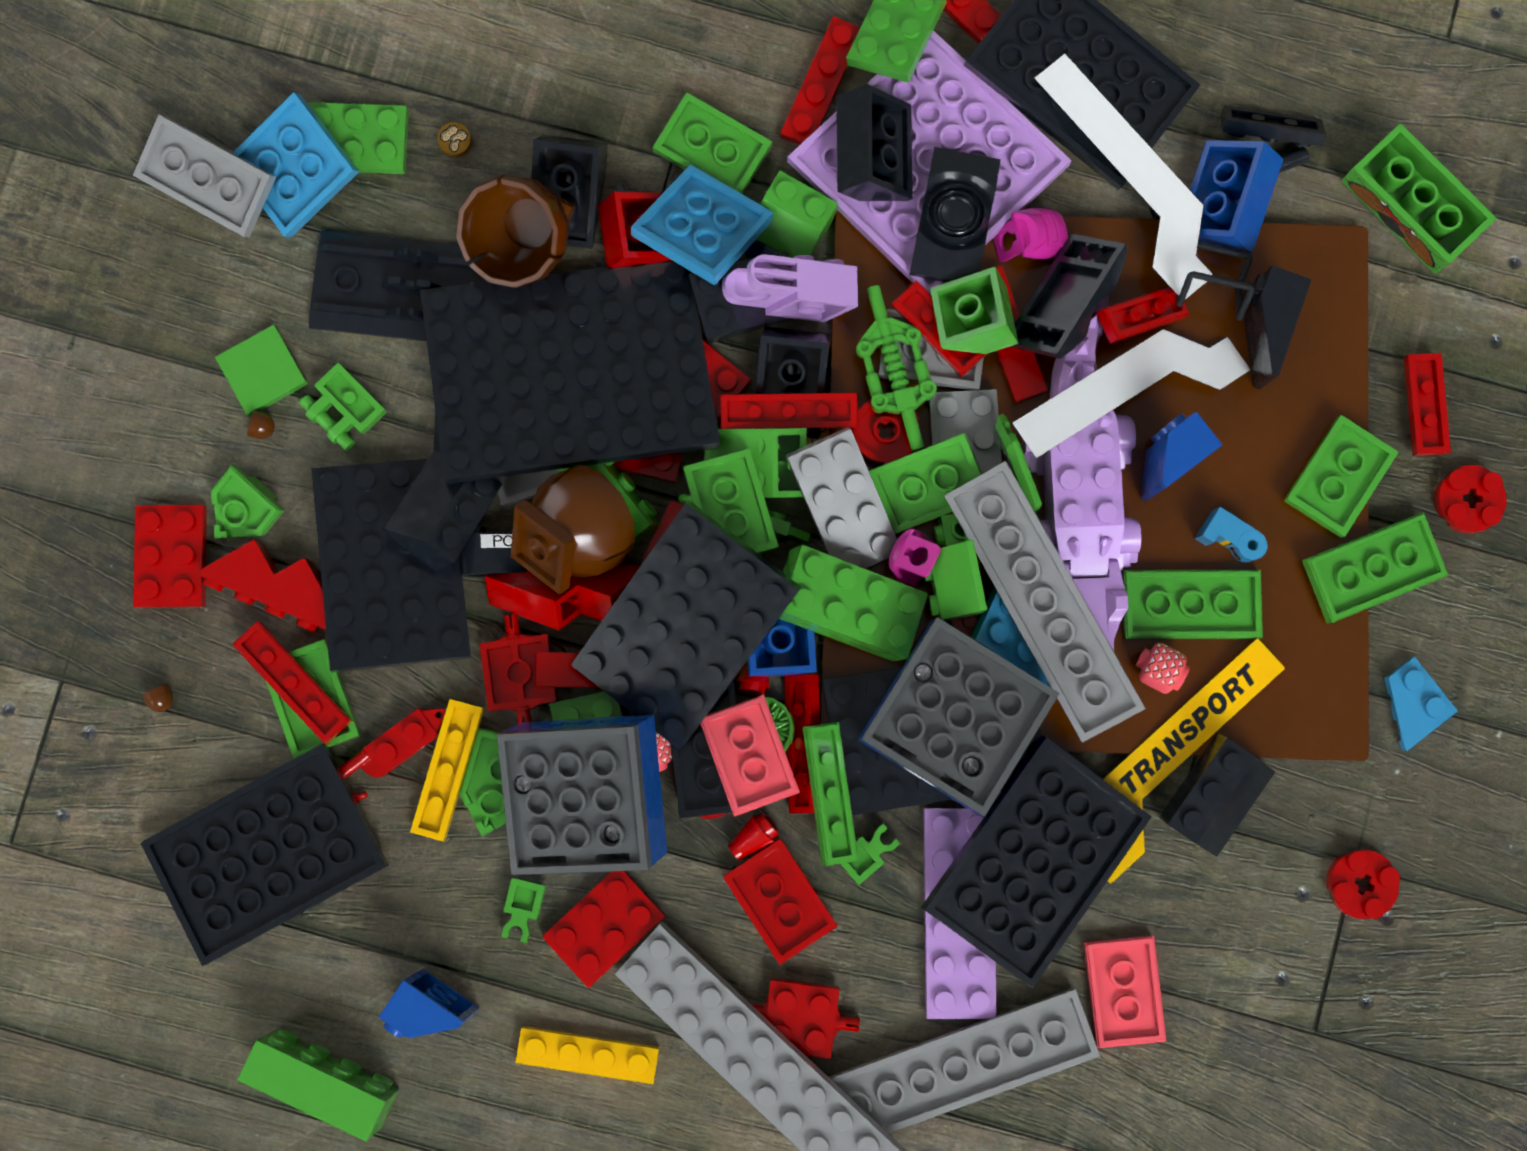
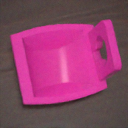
[993,208,1068,262]
[889,529,941,589]

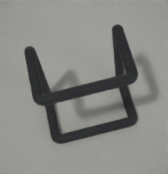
[1176,241,1255,320]

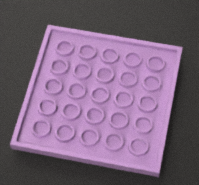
[787,30,1072,294]

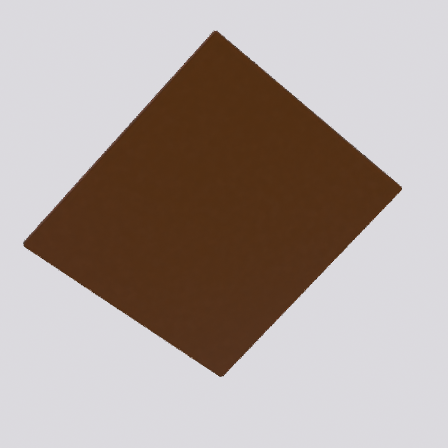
[820,211,1369,761]

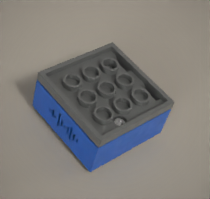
[857,617,1060,816]
[497,715,667,875]

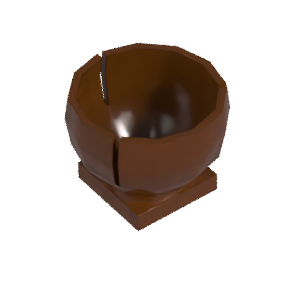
[456,174,576,288]
[510,465,636,595]

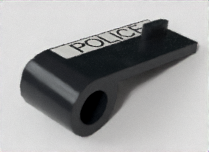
[459,527,529,577]

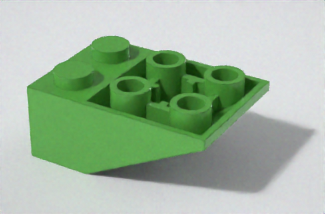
[704,428,807,498]

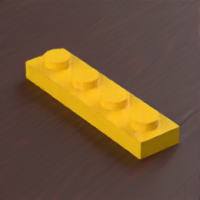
[410,699,485,842]
[515,1026,660,1084]

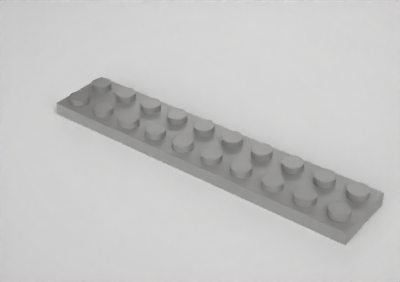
[615,921,906,1151]

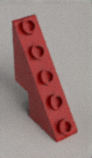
[197,539,326,632]
[485,565,641,630]

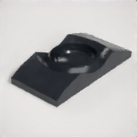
[909,147,1001,282]
[1010,234,1129,359]

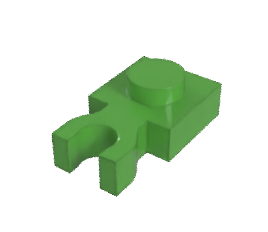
[841,823,900,885]
[501,877,547,943]

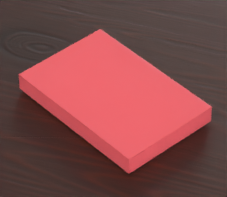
[700,694,800,817]
[1083,935,1166,1048]

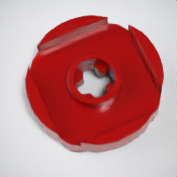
[852,400,920,465]
[1434,465,1507,534]
[1326,849,1400,920]

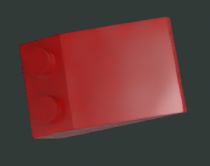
[598,192,673,269]

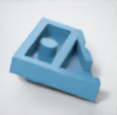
[1384,657,1458,751]

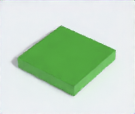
[215,325,308,417]

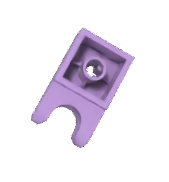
[722,254,858,322]

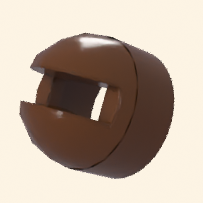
[247,410,275,439]
[142,684,173,712]

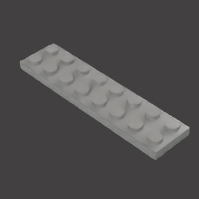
[945,461,1146,743]
[828,988,1100,1134]

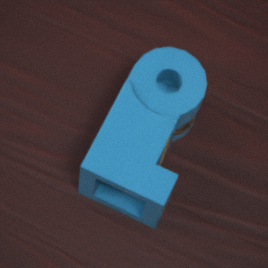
[1194,507,1268,562]

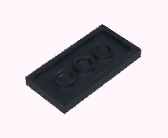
[671,680,736,819]

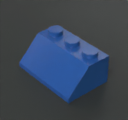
[1190,140,1284,253]
[1140,412,1222,503]
[747,570,817,677]
[378,968,480,1038]

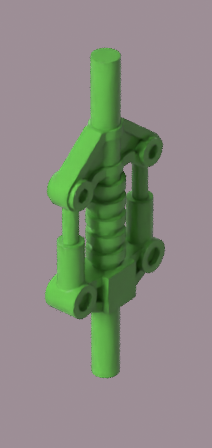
[856,285,937,452]

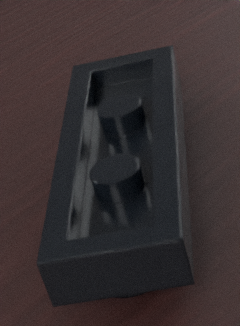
[1220,105,1326,147]

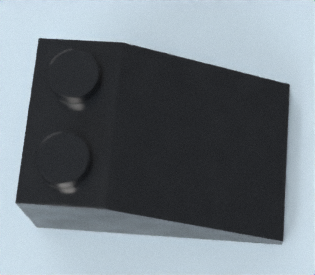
[531,134,608,249]
[689,252,795,344]
[1242,265,1312,389]
[756,326,832,440]

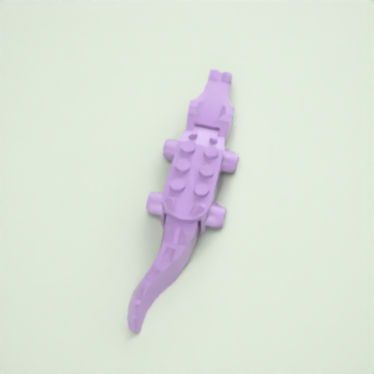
[1021,295,1141,651]

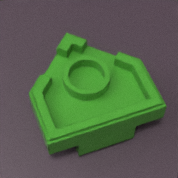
[211,465,285,539]

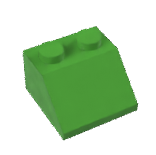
[753,171,838,258]
[930,267,1018,354]
[922,540,987,622]

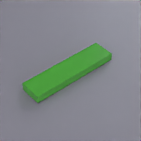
[802,722,858,866]

